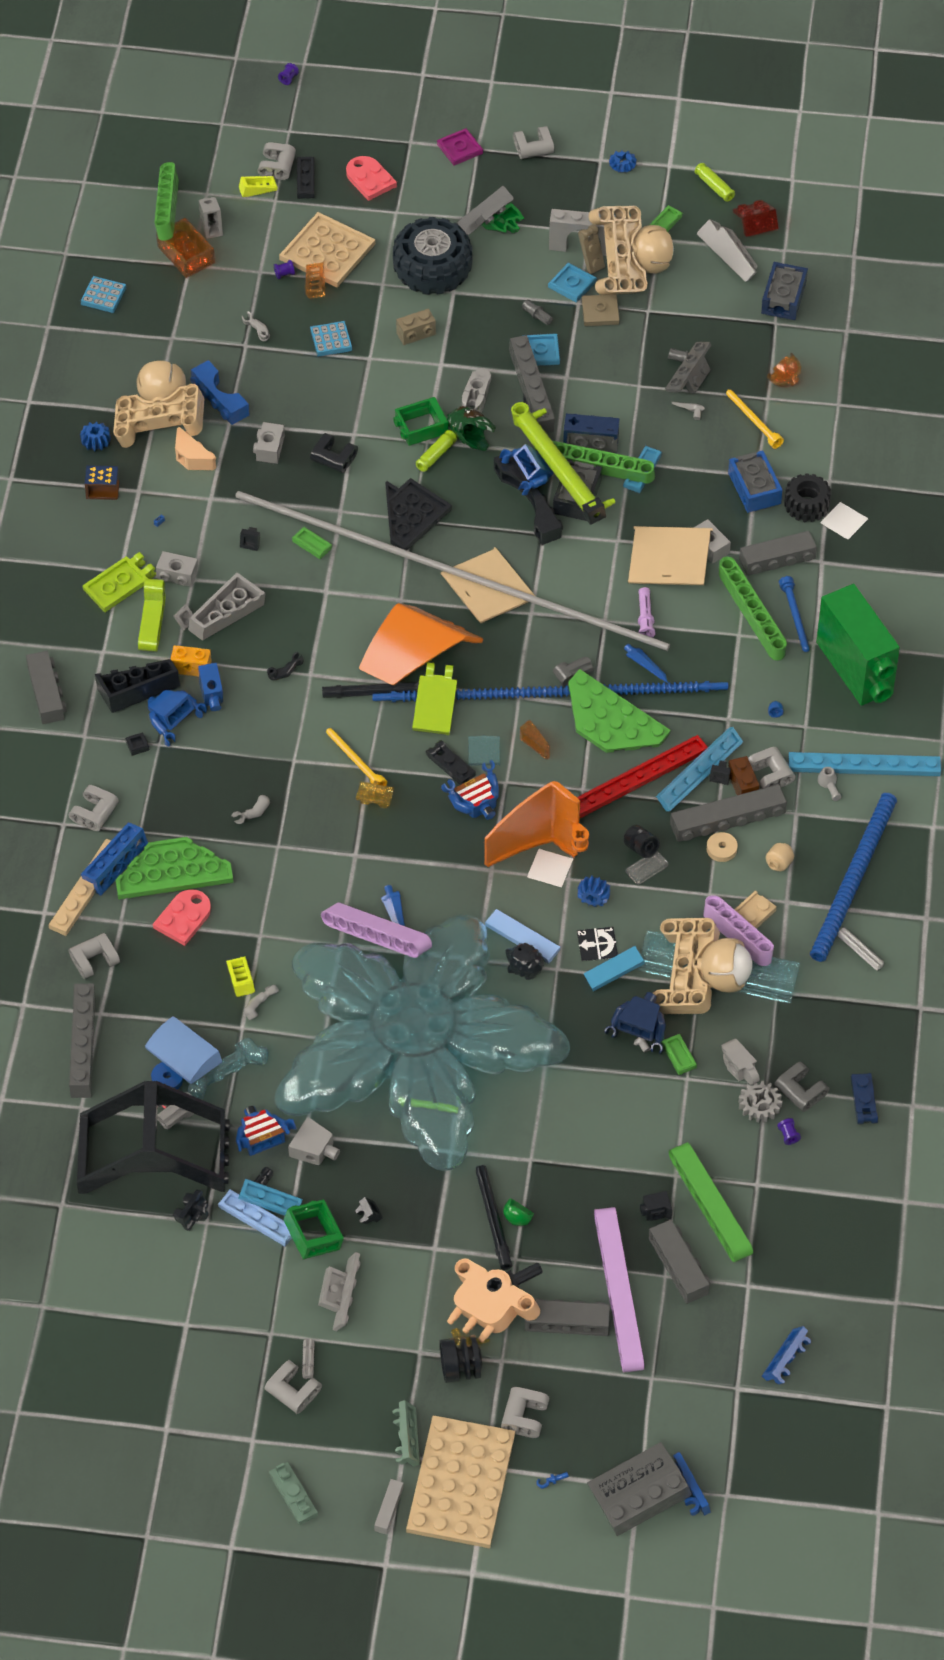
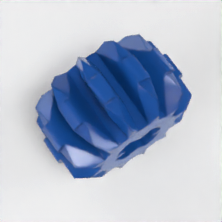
[80,421,111,452]
[578,876,610,907]

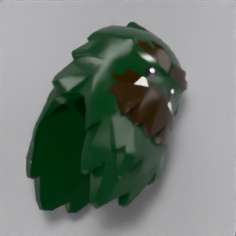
[447,406,496,451]

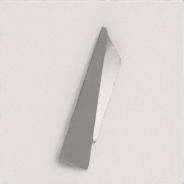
[697,219,758,281]

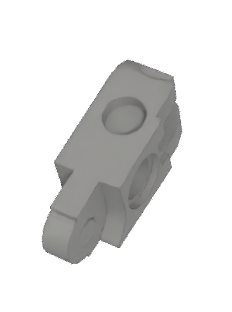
[462,368,491,413]
[721,1039,760,1085]

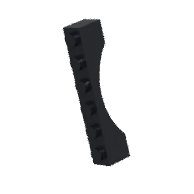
[494,451,563,545]

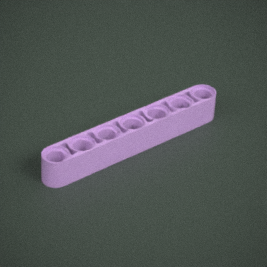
[321,903,432,958]

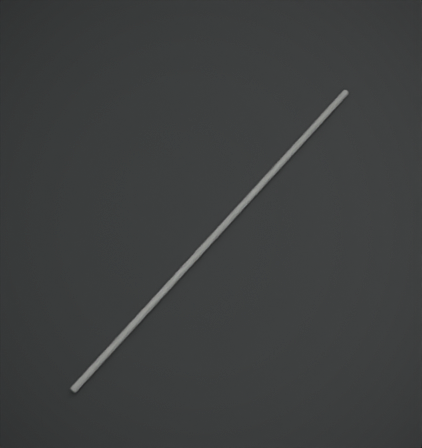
[236,491,670,651]

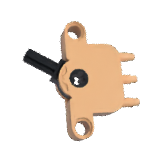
[447,1259,543,1343]

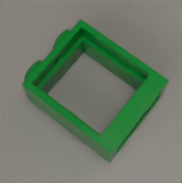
[393,397,448,446]
[283,1199,344,1260]

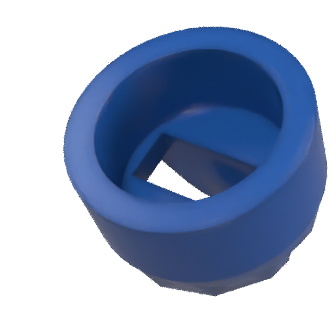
[768,701,783,718]

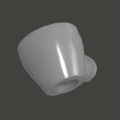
[818,767,841,801]

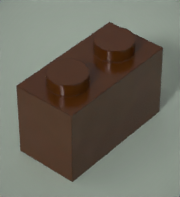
[728,756,760,795]

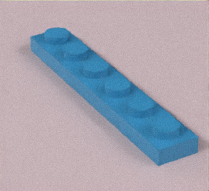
[656,727,743,811]

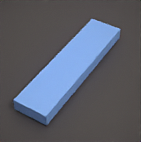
[485,909,560,964]
[218,1189,292,1247]

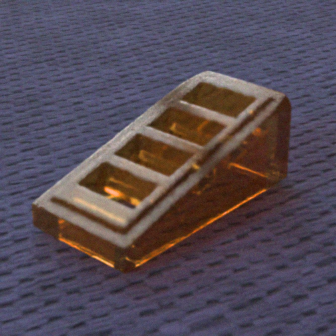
[305,262,325,298]
[520,720,550,759]

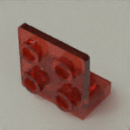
[733,200,779,237]

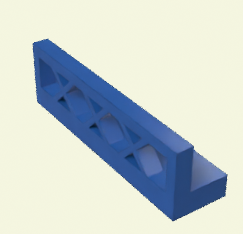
[81,822,148,895]

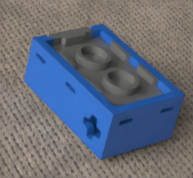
[728,450,783,513]

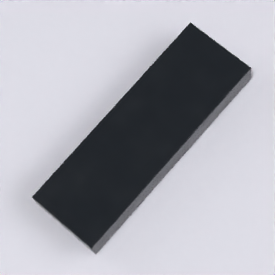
[297,157,315,199]

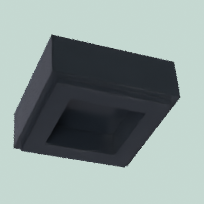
[125,732,150,756]

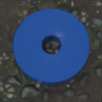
[151,1062,184,1089]

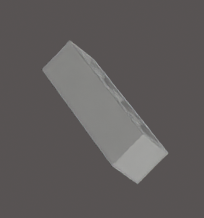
[374,1479,404,1535]

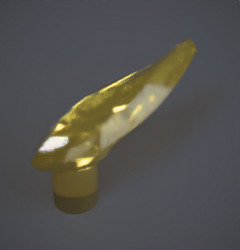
[451,1328,490,1346]

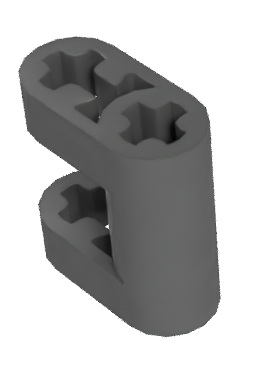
[775,1061,830,1112]

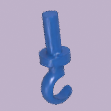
[537,1472,569,1489]

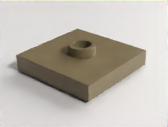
[581,294,619,326]

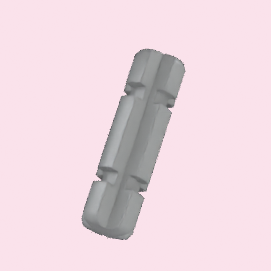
[302,1339,315,1379]

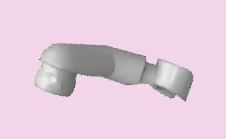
[242,311,270,341]
[232,795,270,824]
[244,985,279,1020]

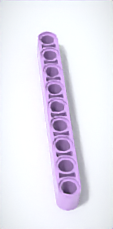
[594,1207,644,1373]

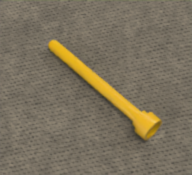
[726,390,784,449]
[326,728,388,792]

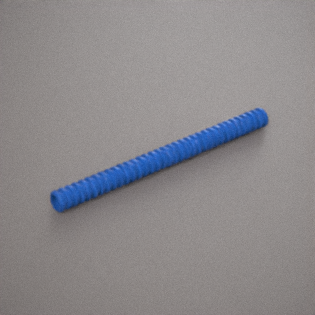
[810,793,897,962]

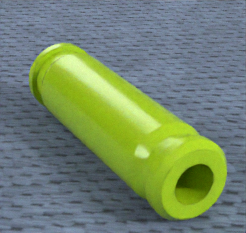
[695,163,735,202]
[416,430,457,472]

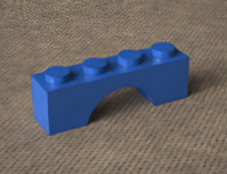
[190,360,249,425]

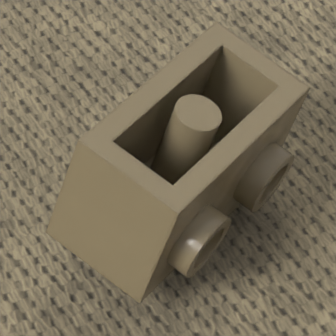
[396,308,436,345]

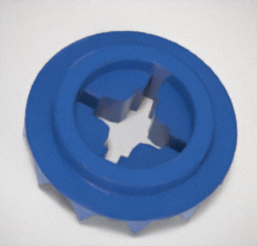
[609,150,637,172]

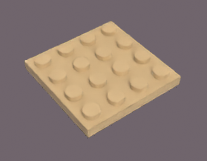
[279,212,376,287]

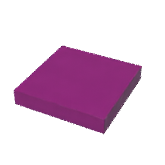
[437,128,483,166]

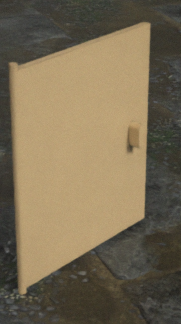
[628,526,713,585]
[441,547,535,623]

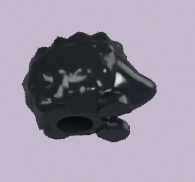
[505,943,544,980]

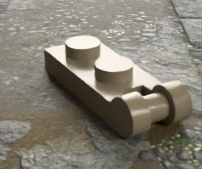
[578,224,605,274]

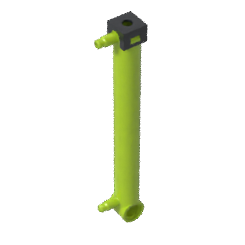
[511,402,616,525]

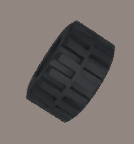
[784,473,831,522]

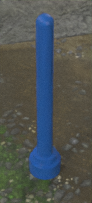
[779,576,810,652]

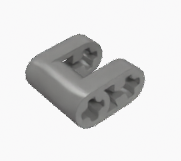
[513,126,554,159]
[258,142,296,180]
[748,747,796,789]
[68,785,119,831]
[68,933,120,979]
[265,1360,322,1414]
[501,1387,549,1438]

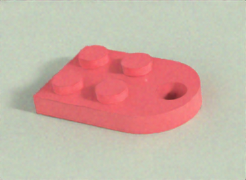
[346,156,397,201]
[153,890,211,946]

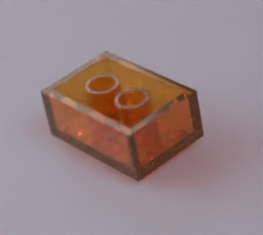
[156,218,215,278]

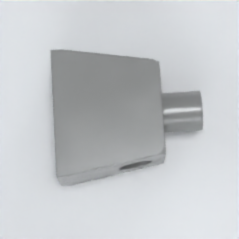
[199,197,223,239]
[288,1117,340,1165]

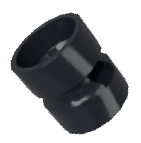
[624,825,660,858]

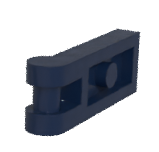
[851,1073,878,1124]

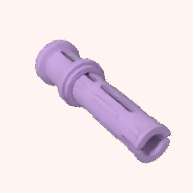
[638,587,655,637]

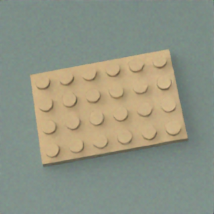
[406,1416,515,1548]

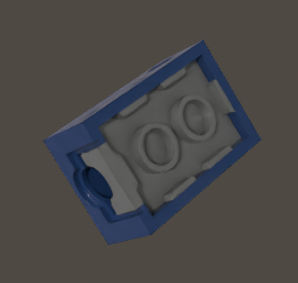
[761,262,808,320]
[563,413,620,454]

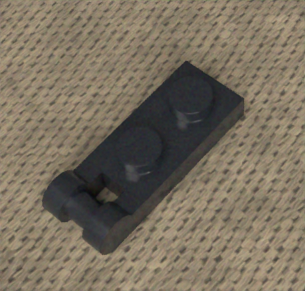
[426,740,476,785]

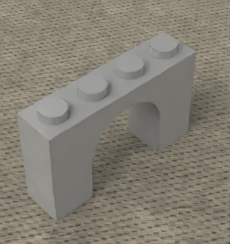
[549,209,619,256]

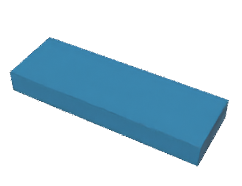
[623,446,662,493]
[584,946,645,992]
[238,1179,303,1216]

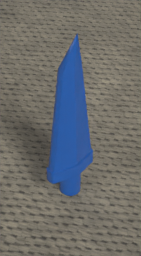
[624,644,668,683]
[381,885,405,926]

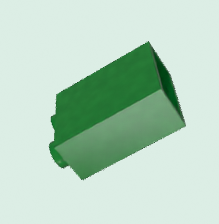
[816,583,900,706]

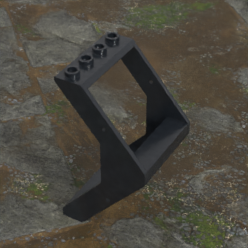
[77,1081,230,1194]

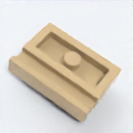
[734,891,776,929]

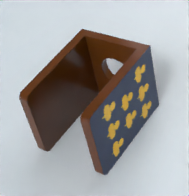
[84,465,120,500]

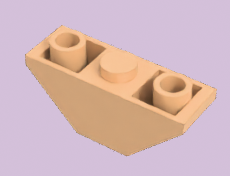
[175,427,216,470]

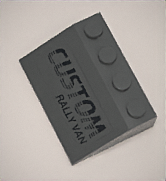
[587,1442,691,1536]

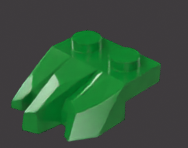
[482,203,524,234]

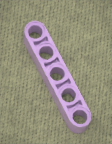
[704,895,774,966]

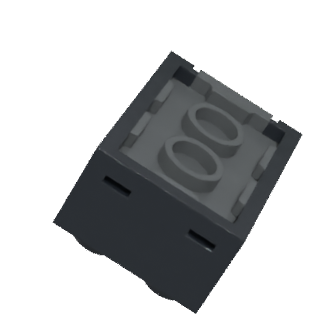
[553,459,602,521]

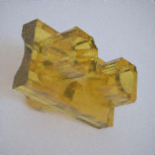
[356,780,394,808]

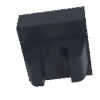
[240,527,260,551]
[710,760,731,785]
[355,1197,383,1224]

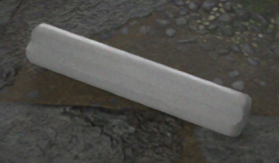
[838,927,884,971]

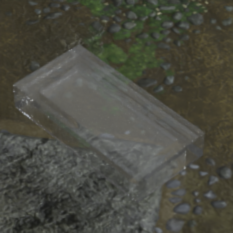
[626,851,668,885]

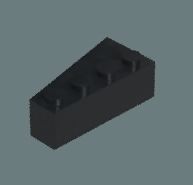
[95,659,180,713]

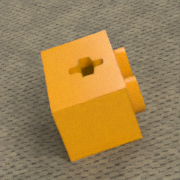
[171,645,212,677]

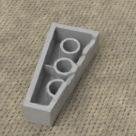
[188,573,265,641]

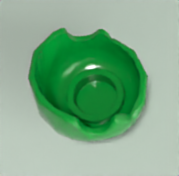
[503,1198,534,1227]

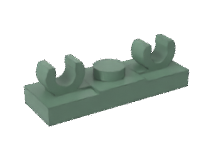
[392,1400,420,1467]
[269,1462,318,1525]

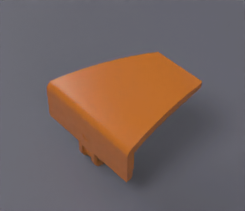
[359,603,483,685]
[484,781,589,867]

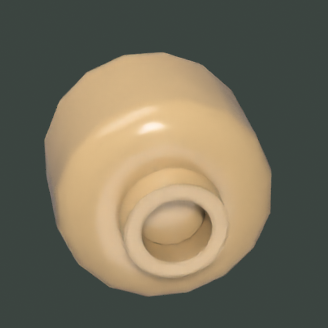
[766,843,794,872]

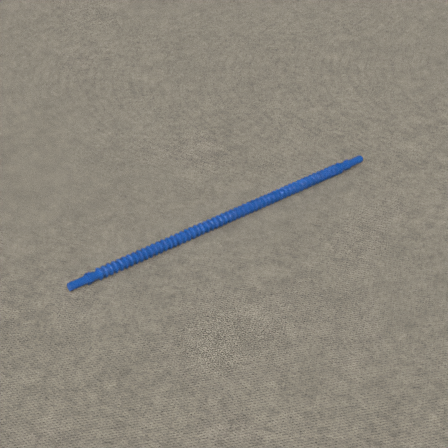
[372,681,728,702]

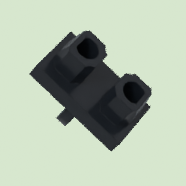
[173,1189,209,1231]

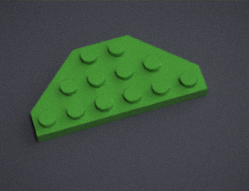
[568,669,671,753]
[115,837,234,900]

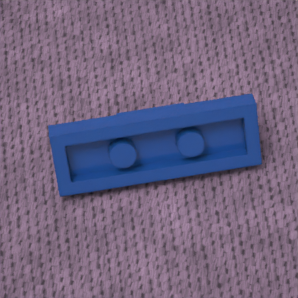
[762,1326,811,1385]
[673,1452,711,1516]

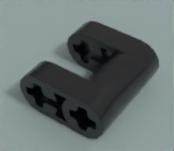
[310,433,358,473]

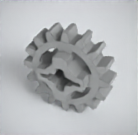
[738,1081,782,1123]

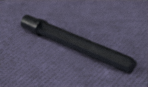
[322,682,419,698]
[476,1165,513,1270]

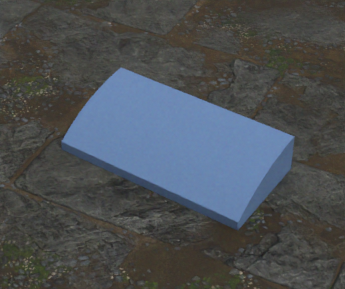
[145,1016,222,1084]

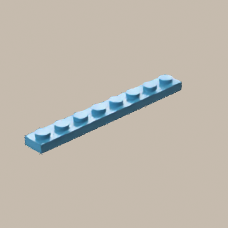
[788,752,941,776]

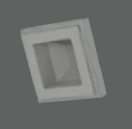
[174,604,193,630]

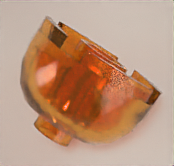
[766,353,802,387]

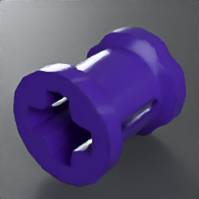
[278,63,299,85]
[274,260,295,279]
[777,1118,801,1145]

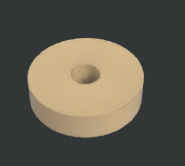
[706,832,738,862]

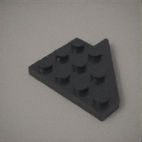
[385,478,452,550]

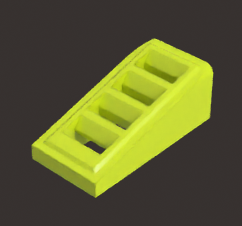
[239,176,278,197]
[226,956,255,997]

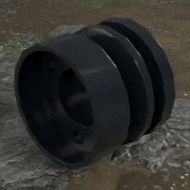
[439,1335,482,1383]

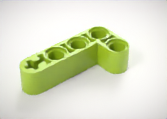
[138,579,166,652]

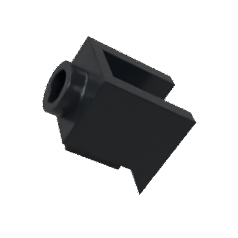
[640,1191,673,1221]

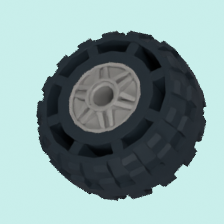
[393,217,473,295]

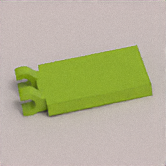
[82,552,156,612]
[412,663,457,735]

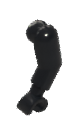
[267,652,304,680]

